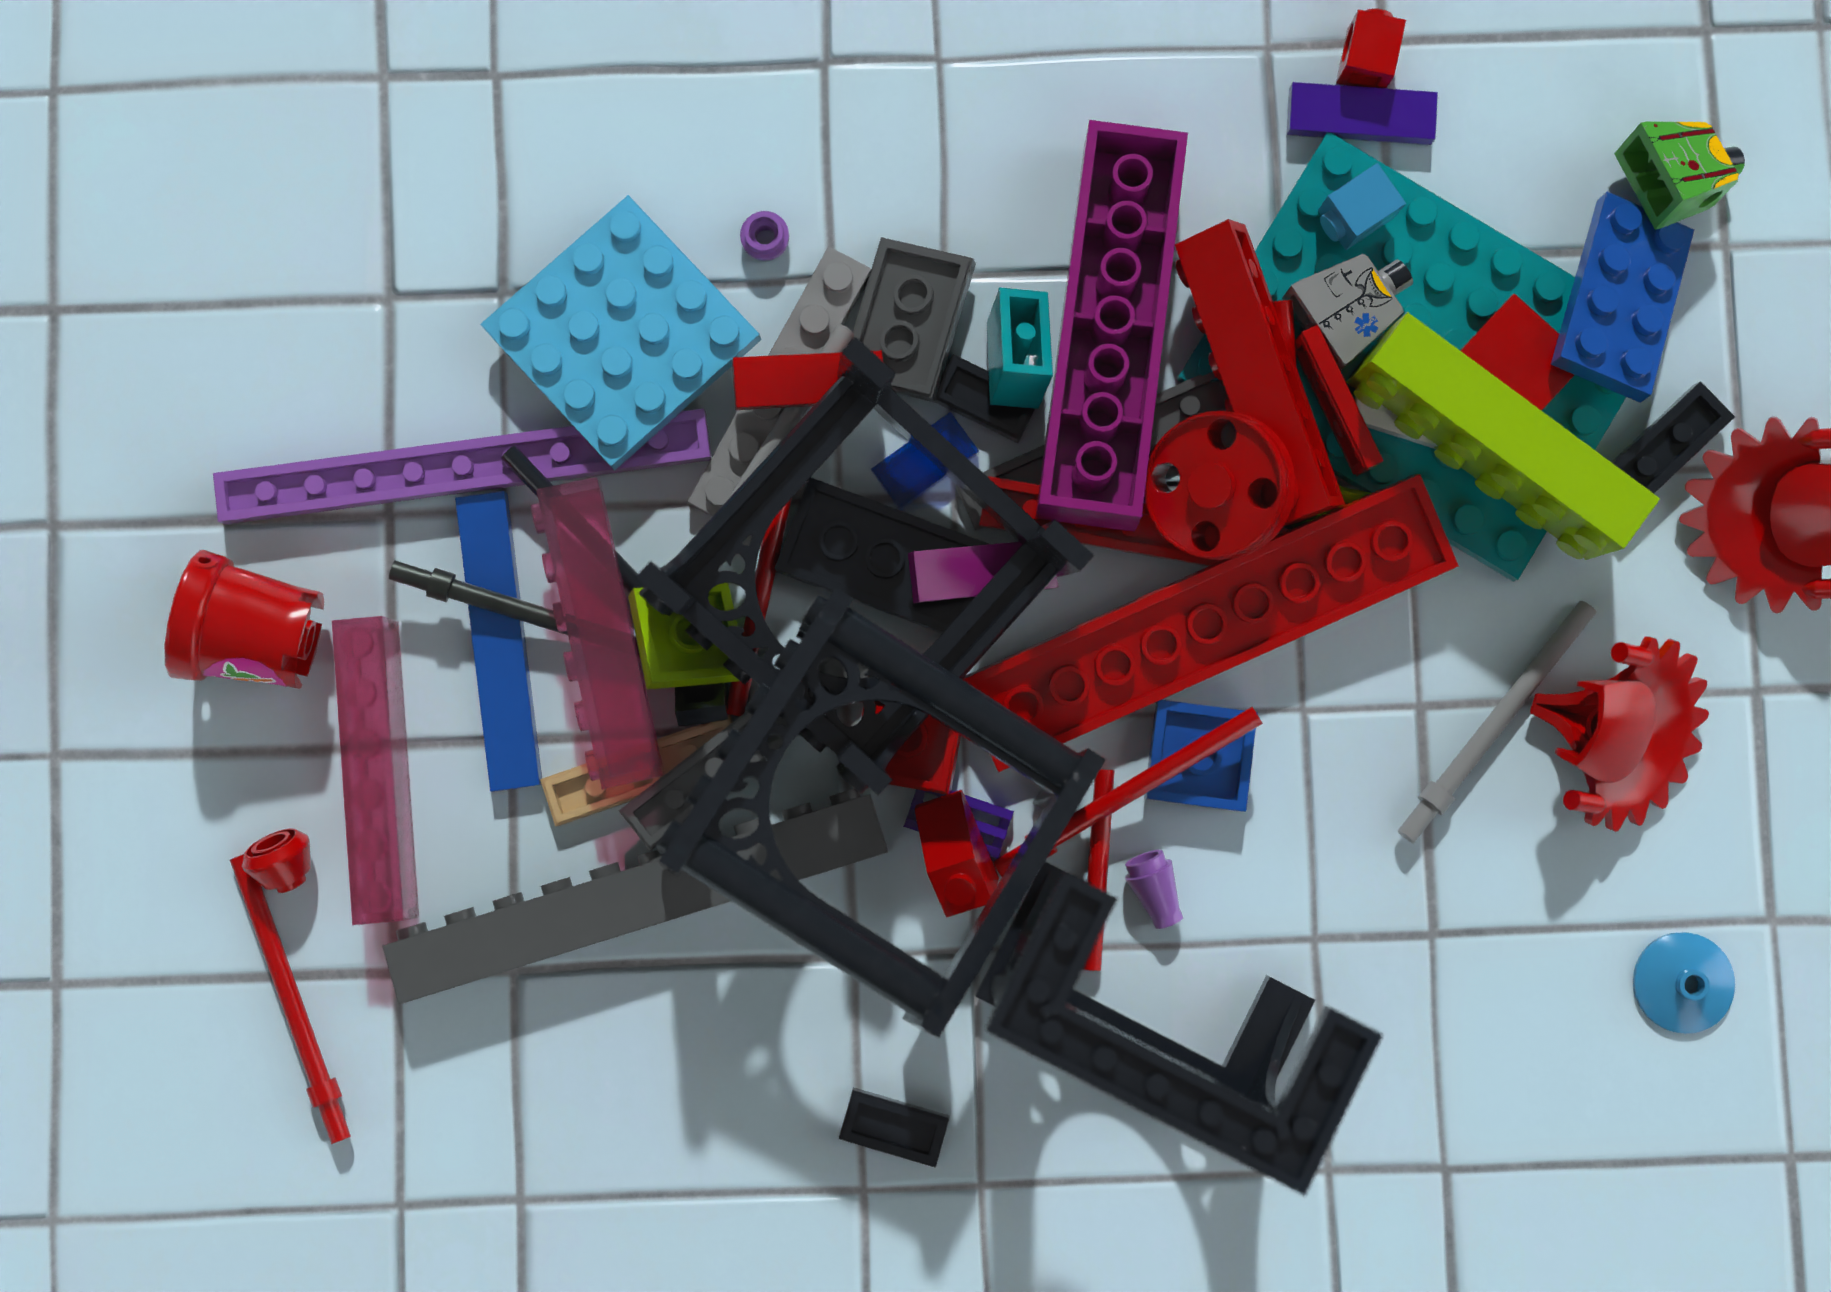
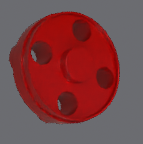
[1144,411,1299,560]

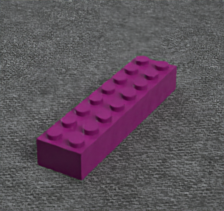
[1035,120,1188,532]

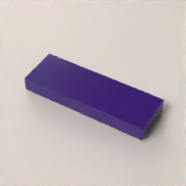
[1286,82,1438,145]

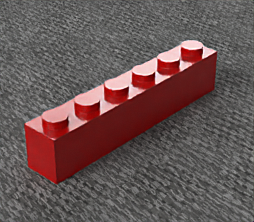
[1175,219,1345,527]

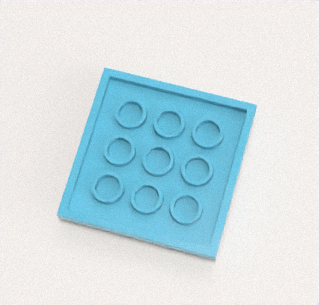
[480,195,761,471]

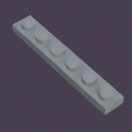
[688,246,871,516]

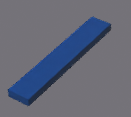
[455,491,542,792]

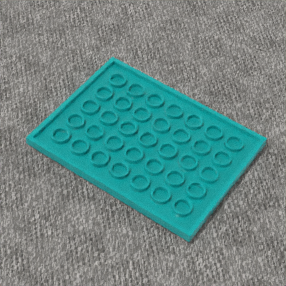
[1176,133,1626,582]

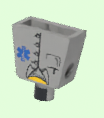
[1282,254,1413,371]

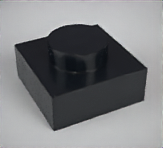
[675,683,728,727]

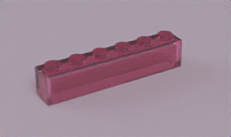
[531,477,665,789]
[332,616,419,925]

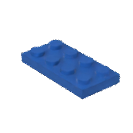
[1551,191,1694,403]

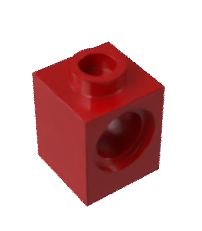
[1336,8,1406,88]

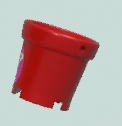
[164,550,324,689]

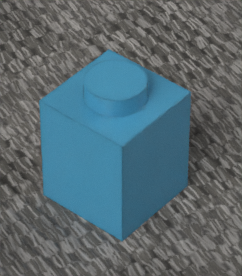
[1318,163,1406,250]

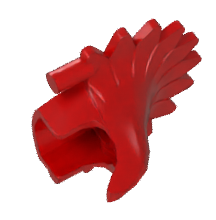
[1679,416,1831,614]
[1530,636,1709,832]

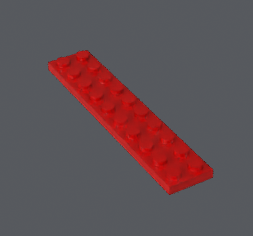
[962,474,1459,773]

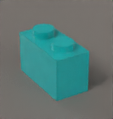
[987,287,1053,409]

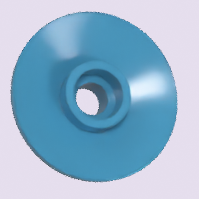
[1633,932,1735,1034]

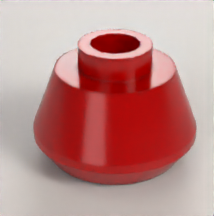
[242,828,311,893]

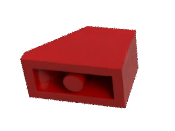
[915,790,999,918]

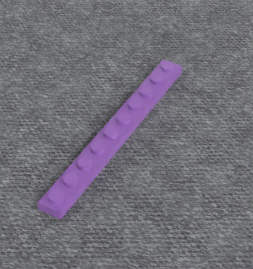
[213,409,712,525]

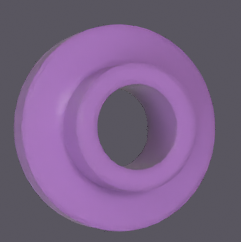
[740,211,789,261]

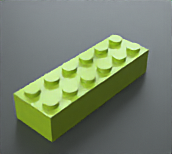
[1346,312,1660,560]

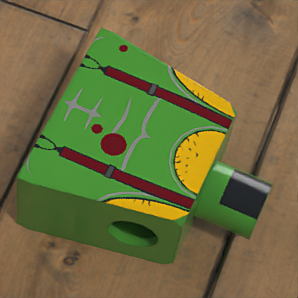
[1614,121,1745,230]

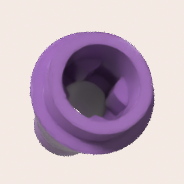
[1125,850,1183,929]

